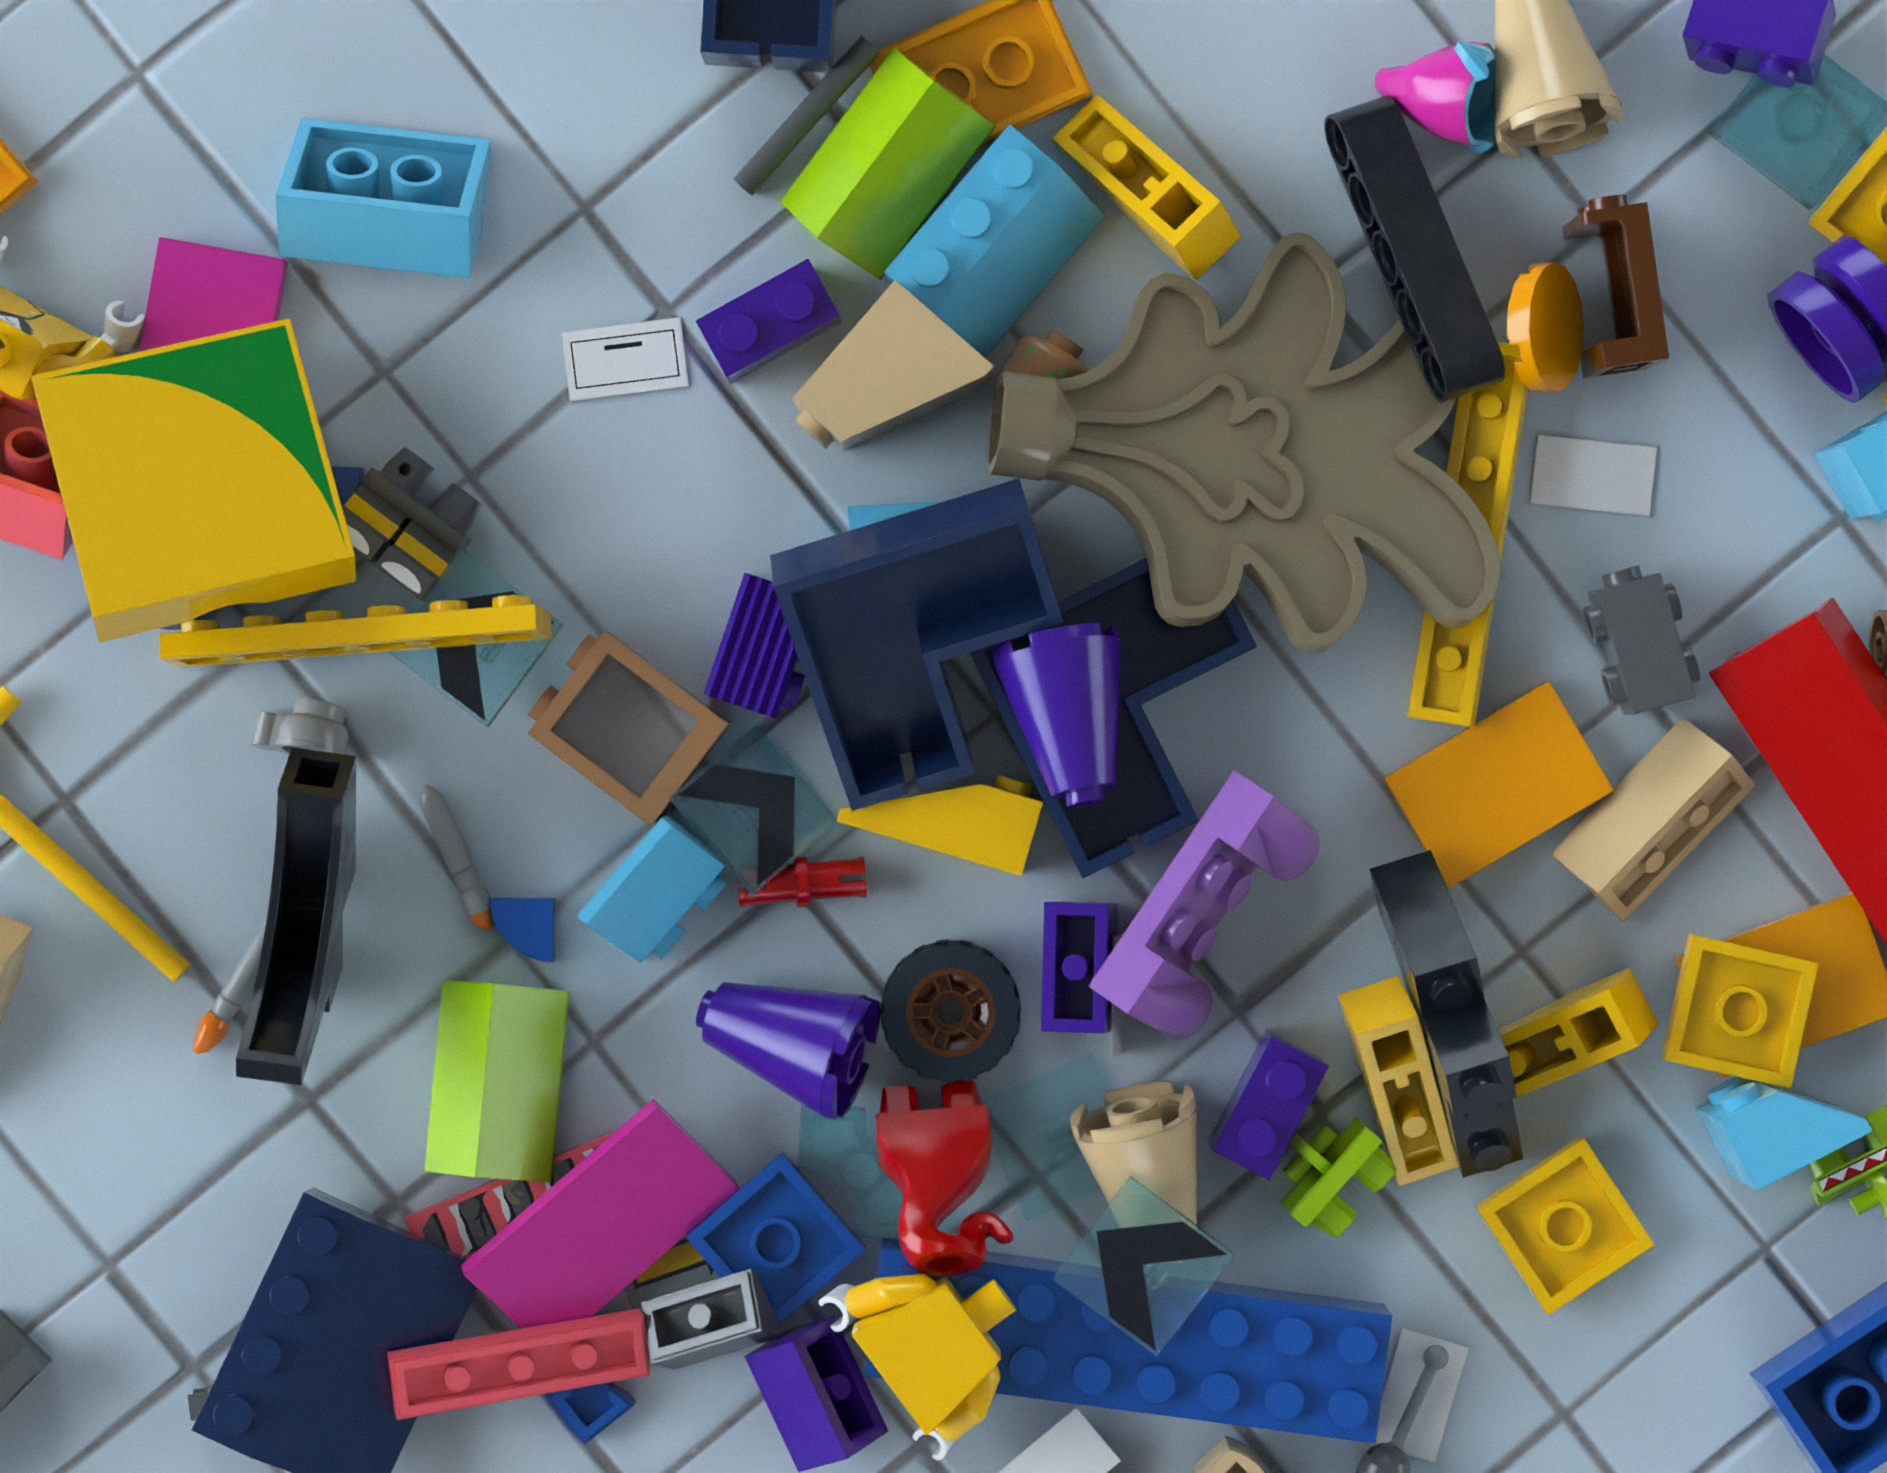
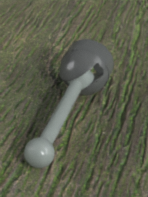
[1355,1345,1449,1473]

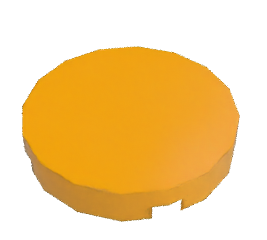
[1507,262,1584,392]

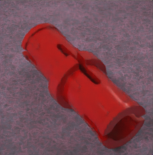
[736,856,867,907]

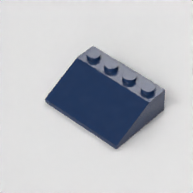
[191,1187,478,1473]

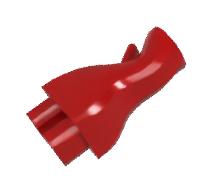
[875,1080,1013,1277]

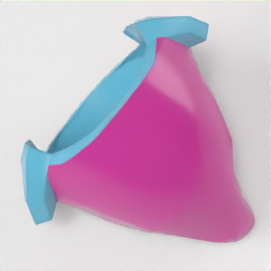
[1375,41,1501,156]

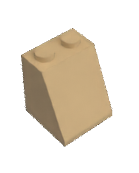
[792,280,994,450]

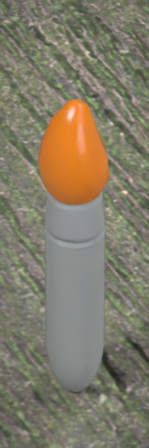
[193,926,265,1054]

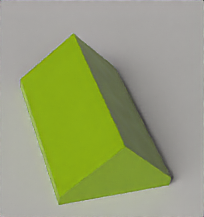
[780,47,996,280]
[424,980,570,1182]

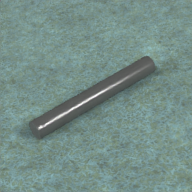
[733,35,880,196]

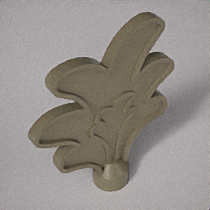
[987,233,1501,654]

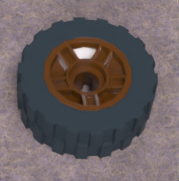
[880,939,1021,1083]

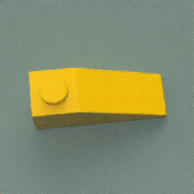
[1052,94,1242,281]
[836,775,1043,876]
[1498,967,1659,1097]
[1338,975,1459,1187]

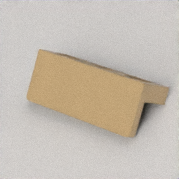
[1553,719,1756,923]

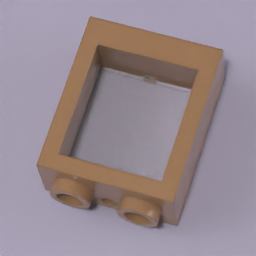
[527,631,732,826]

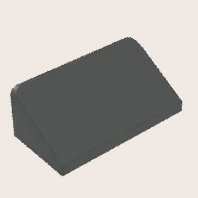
[641,1268,782,1369]

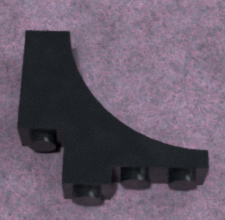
[236,747,356,1086]
[1370,850,1524,1178]

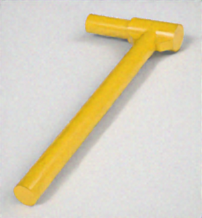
[0,685,191,983]

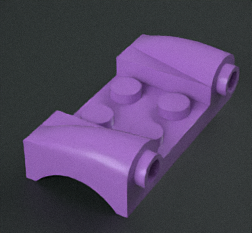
[1088,770,1320,1040]

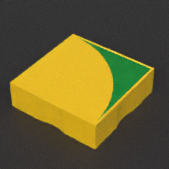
[31,318,356,643]

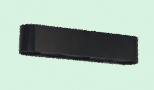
[1324,96,1505,403]

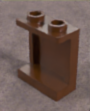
[1562,194,1669,379]

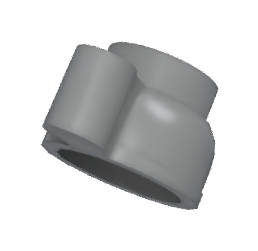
[252,698,349,755]

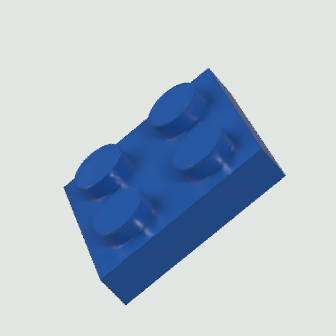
[685,1151,866,1325]

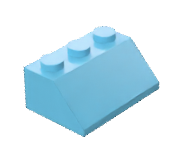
[275,118,491,278]
[884,124,1105,358]

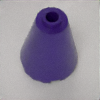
[992,623,1120,808]
[696,982,881,1120]

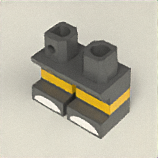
[342,447,482,602]

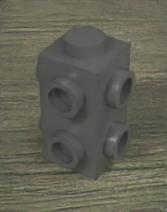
[1583,565,1700,715]

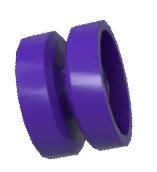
[1767,235,1887,403]

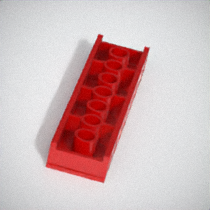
[1708,597,1887,945]

